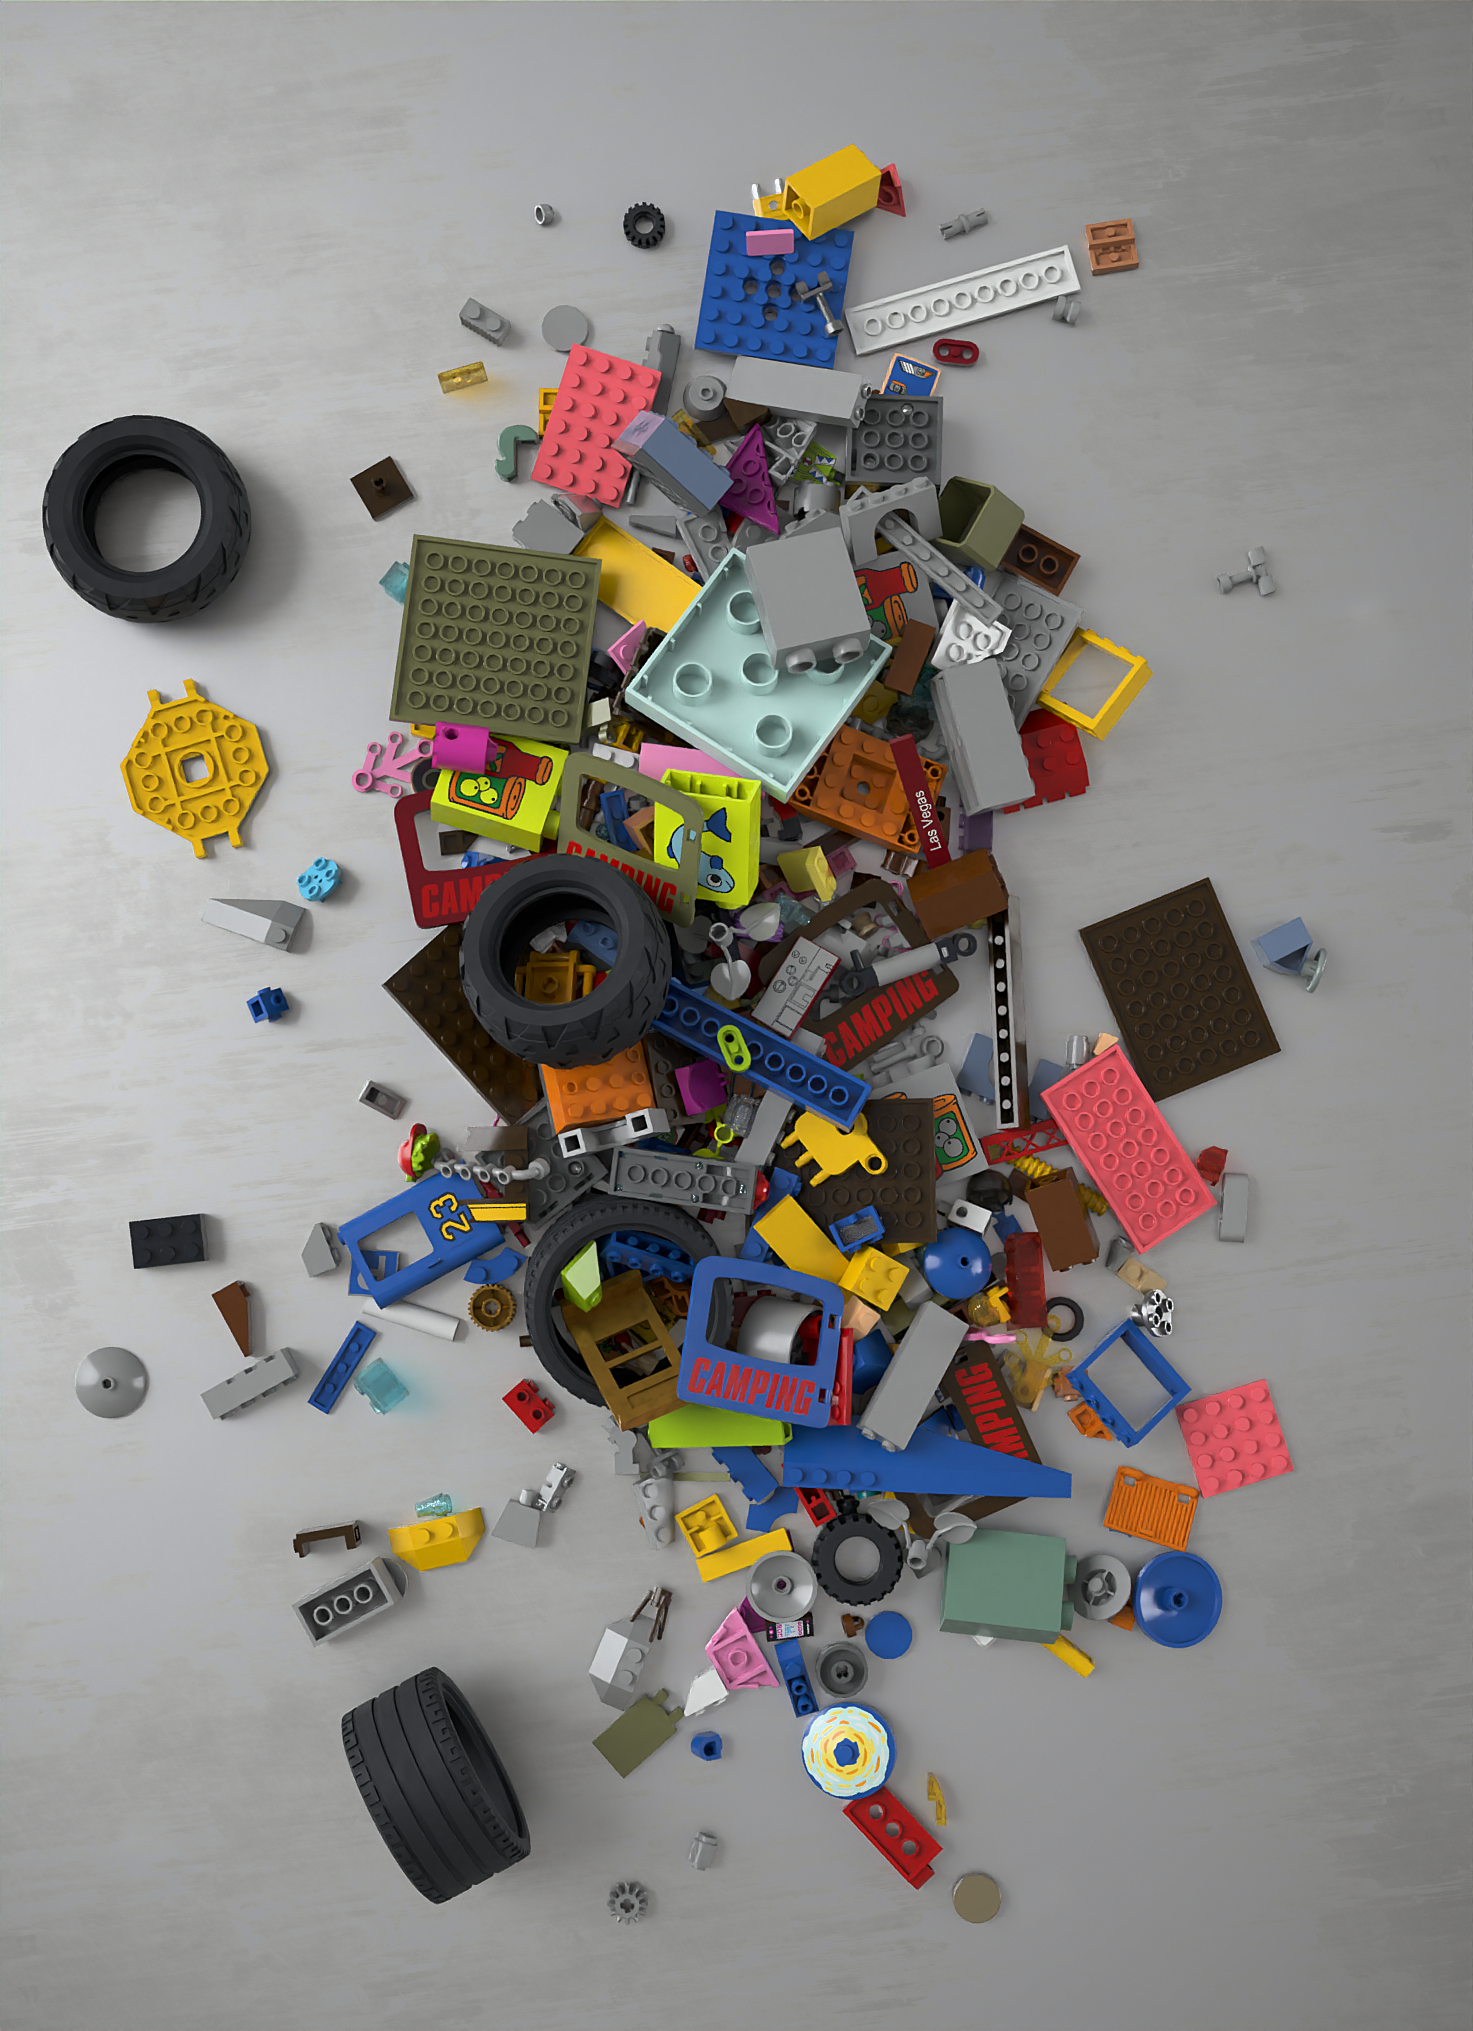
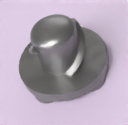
[1131,1289,1174,1337]

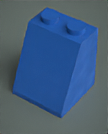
[852,1329,893,1395]

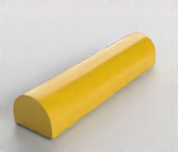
[1040,1633,1095,1678]

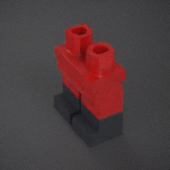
[768,794,803,841]

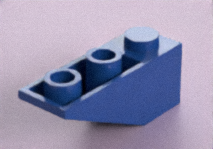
[774,1638,819,1718]

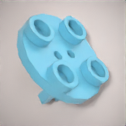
[297,857,342,903]

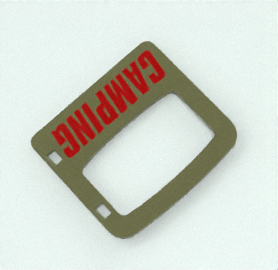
[557,751,705,928]

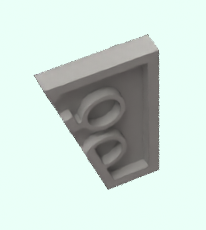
[633,1465,675,1551]

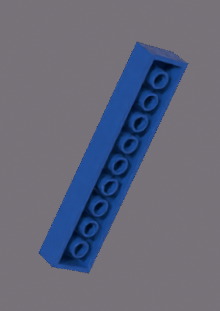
[650,979,872,1133]

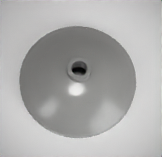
[75,1347,147,1418]
[746,1550,818,1623]

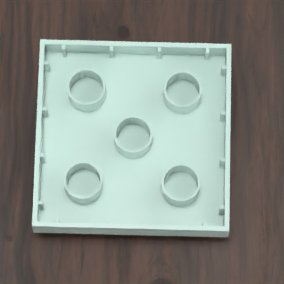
[625,547,892,804]

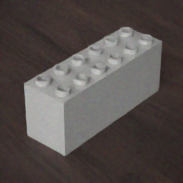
[928,658,1035,817]

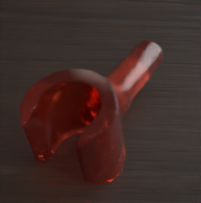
[682,554,698,572]

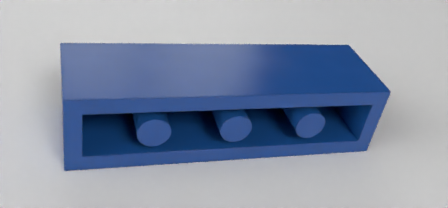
[711,1446,779,1503]

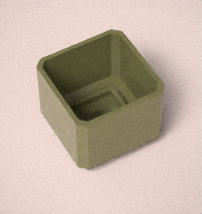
[927,476,1025,572]

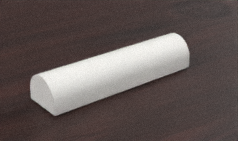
[362,1297,460,1342]

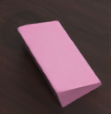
[746,229,794,256]

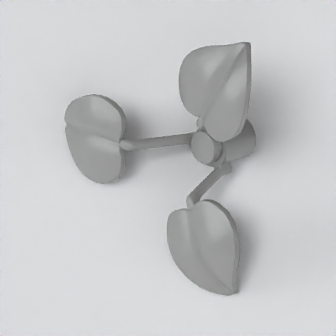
[673,902,781,1001]
[868,1498,977,1579]

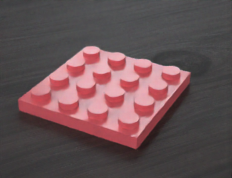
[1174,1379,1294,1499]

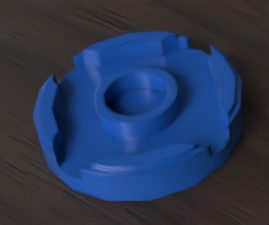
[865,1611,912,1659]

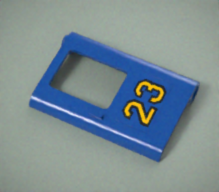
[337,1159,506,1310]

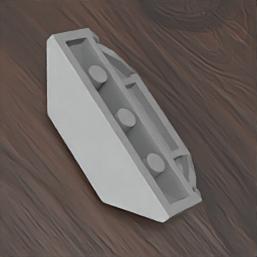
[779,508,843,540]
[588,1614,660,1711]

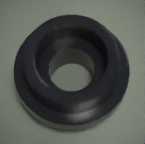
[836,1495,860,1514]

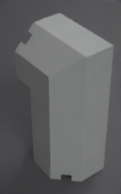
[773,902,879,990]

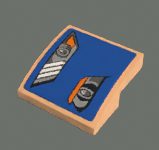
[879,353,941,396]

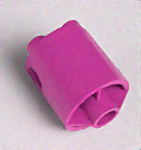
[432,721,498,775]

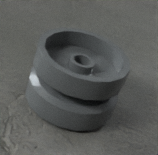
[815,1641,868,1698]

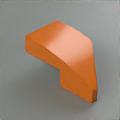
[1067,1400,1113,1441]

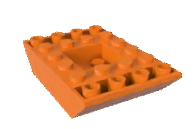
[787,724,949,854]

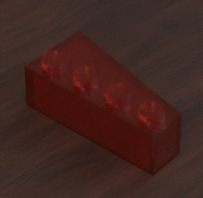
[1004,1232,1048,1331]

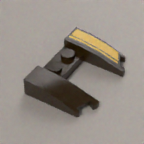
[458,1126,530,1223]

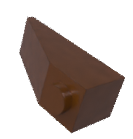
[211,1280,253,1357]

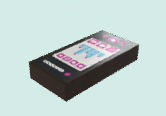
[765,1612,814,1642]

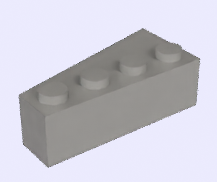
[200,1347,300,1421]

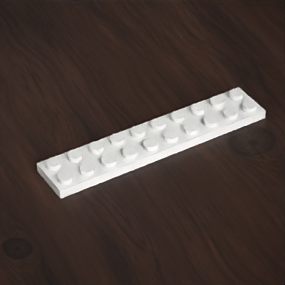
[844,245,1081,356]

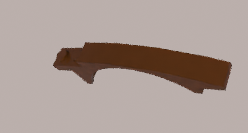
[736,828,862,909]

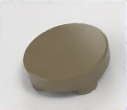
[953,1873,1001,1923]

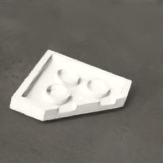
[926,599,1012,672]

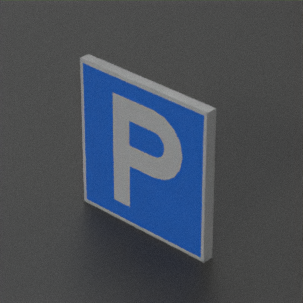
[348,1249,399,1297]

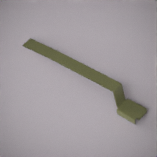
[640,1472,731,1481]

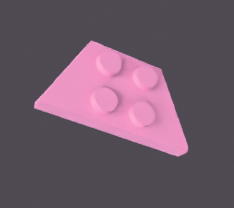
[705,1607,780,1690]

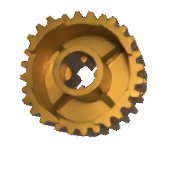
[468,1283,517,1332]

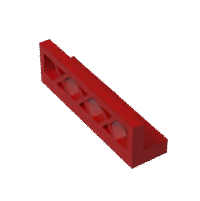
[978,1118,1069,1166]

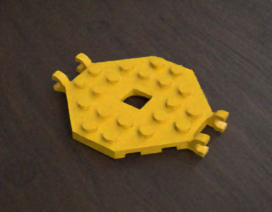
[120,678,270,859]

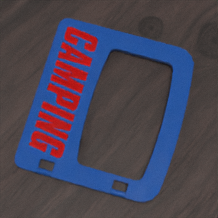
[677,1256,844,1429]

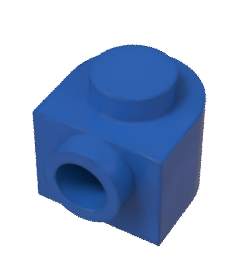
[691,1731,723,1761]

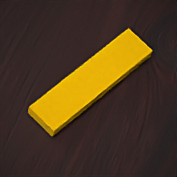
[696,1527,793,1583]

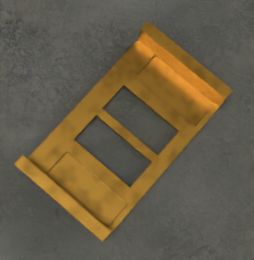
[558,1269,690,1432]

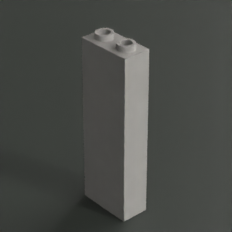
[724,355,872,429]
[856,1301,969,1453]

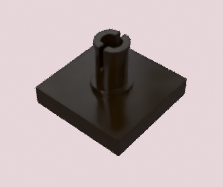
[350,456,414,521]

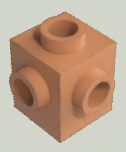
[1051,1366,1088,1402]

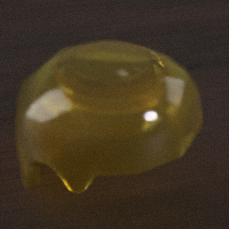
[968,1292,1000,1328]

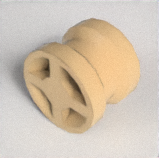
[851,912,879,940]

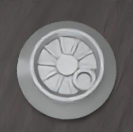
[1068,1555,1131,1621]

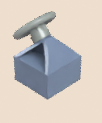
[1250,917,1327,993]

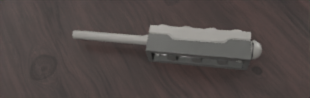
[625,324,681,505]

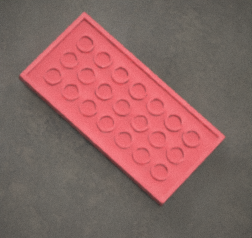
[1038,1044,1217,1255]

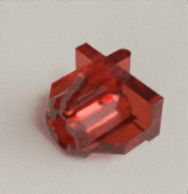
[1196,1146,1228,1186]

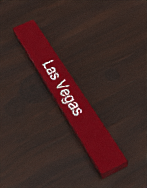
[888,733,952,870]

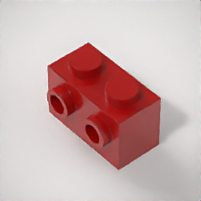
[502,1378,556,1434]

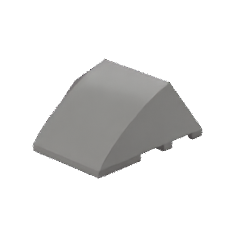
[723,414,819,489]

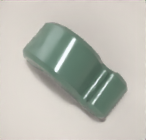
[494,425,540,482]

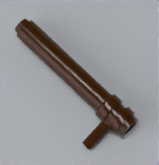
[579,779,605,832]

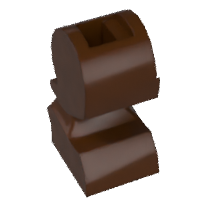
[880,849,928,878]

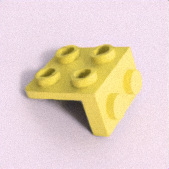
[777,846,837,902]

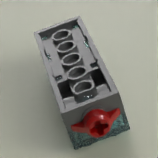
[608,1145,770,1215]

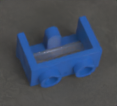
[829,1204,886,1254]

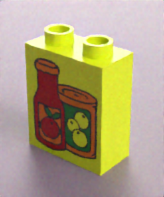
[431,734,569,853]

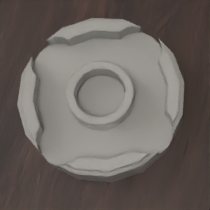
[542,305,588,353]

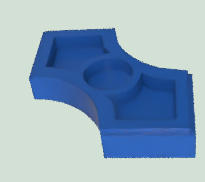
[746,1485,799,1533]

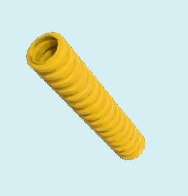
[1005,1143,1109,1217]

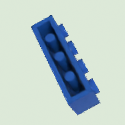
[739,1167,802,1264]
[598,1230,696,1282]

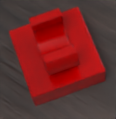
[696,1207,727,1224]

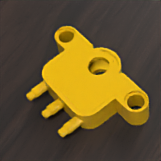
[780,1111,888,1187]

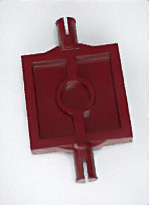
[478,1180,532,1248]

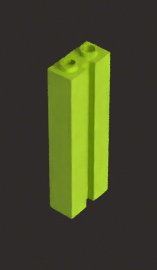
[648,1403,793,1448]

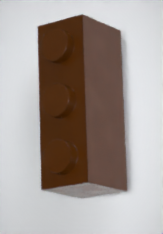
[881,618,937,699]

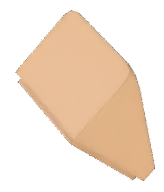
[1091,1032,1119,1056]

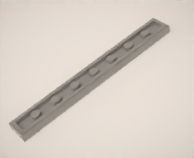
[846,485,1005,629]

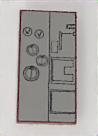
[750,935,842,1040]

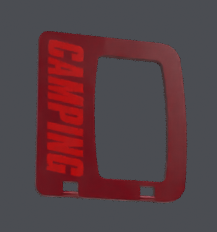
[394,788,559,929]

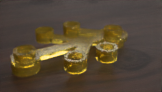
[1004,1315,1072,1403]

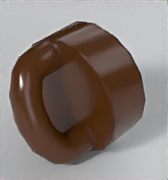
[840,1613,865,1638]

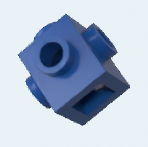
[246,987,289,1023]

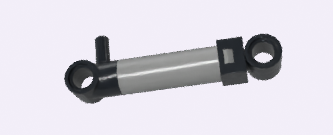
[839,932,978,996]

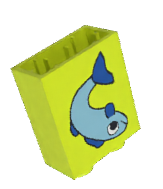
[654,768,761,909]

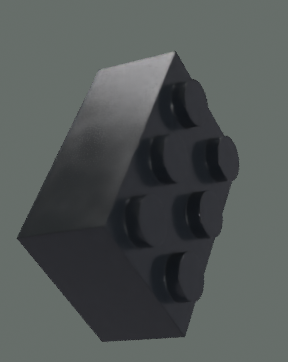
[129,1213,209,1269]

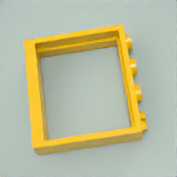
[1035,627,1153,741]

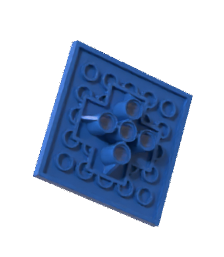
[694,210,855,370]

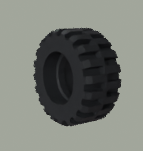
[812,1512,904,1607]

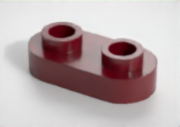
[932,339,979,367]

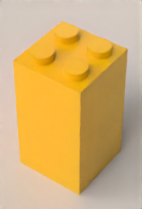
[782,144,882,241]

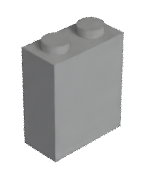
[512,499,586,555]

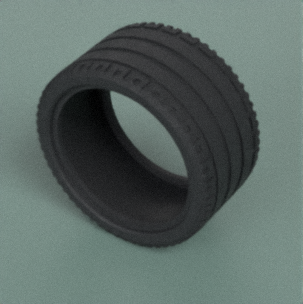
[524,1194,734,1410]
[341,1667,531,1905]

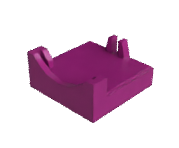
[674,1058,730,1116]

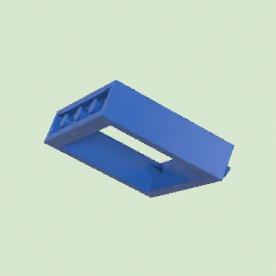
[1065,1318,1192,1448]

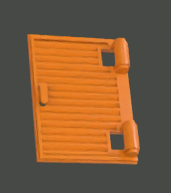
[1103,1466,1200,1553]

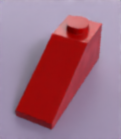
[781,1463,837,1528]

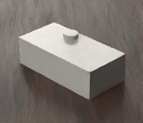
[291,1556,402,1648]

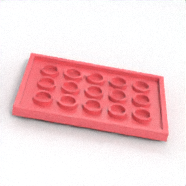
[530,343,663,508]

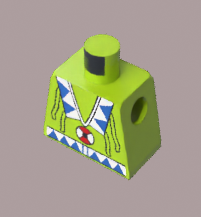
[788,441,845,487]

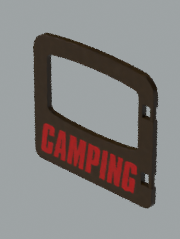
[758,879,959,1072]
[860,1340,1043,1540]

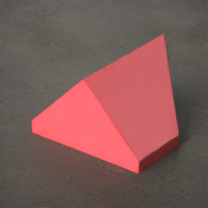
[875,163,906,217]

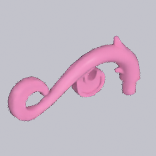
[962,1327,1016,1344]

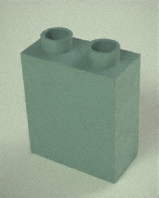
[939,1528,1077,1645]

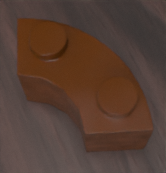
[649,1276,692,1316]

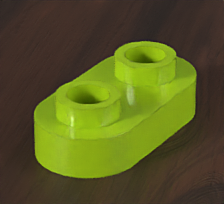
[717,1025,751,1073]

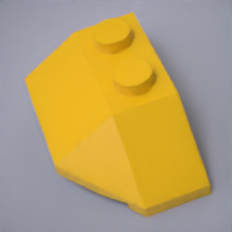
[388,1507,486,1572]

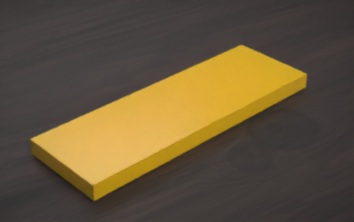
[753,1194,867,1318]

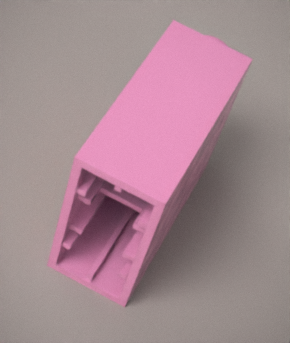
[636,743,765,801]

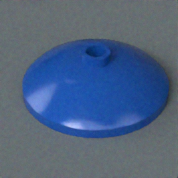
[923,1228,992,1299]

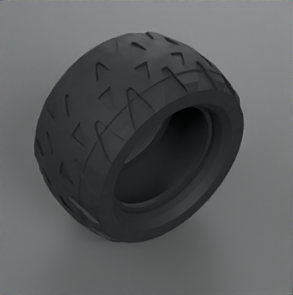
[42,415,251,623]
[459,853,672,1070]

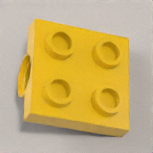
[674,1493,739,1558]

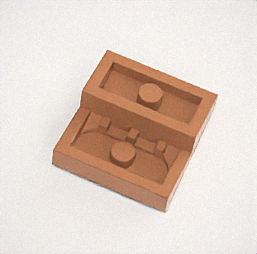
[1085,218,1139,275]

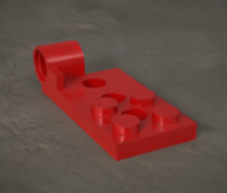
[798,1315,853,1426]
[842,1785,943,1890]

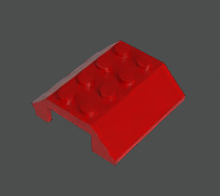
[999,702,1090,815]

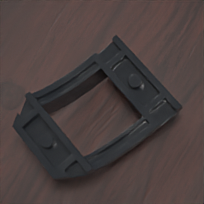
[662,898,741,990]

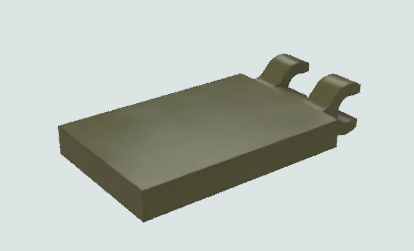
[592,1688,684,1779]

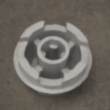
[683,375,727,421]

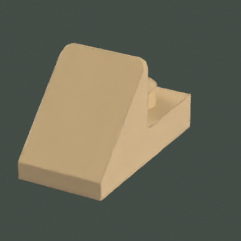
[1115,1256,1168,1296]

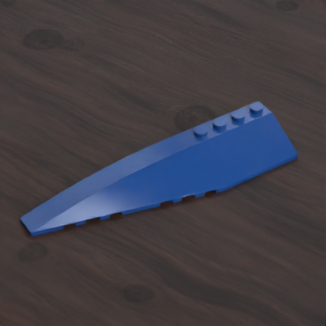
[782,1415,1072,1498]

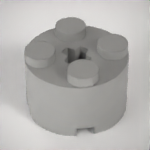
[793,480,841,520]

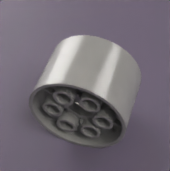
[737,1296,834,1366]

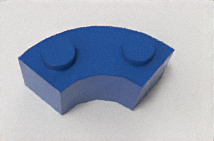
[463,1247,528,1284]

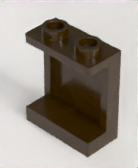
[293,1520,362,1558]

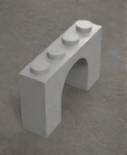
[839,476,943,566]
[558,1108,671,1158]

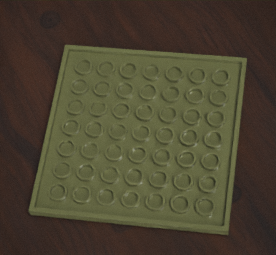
[389,534,602,745]

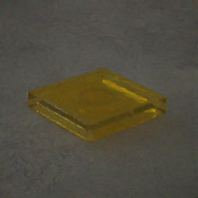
[437,361,488,394]

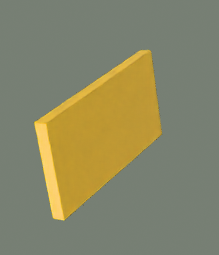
[572,515,703,633]

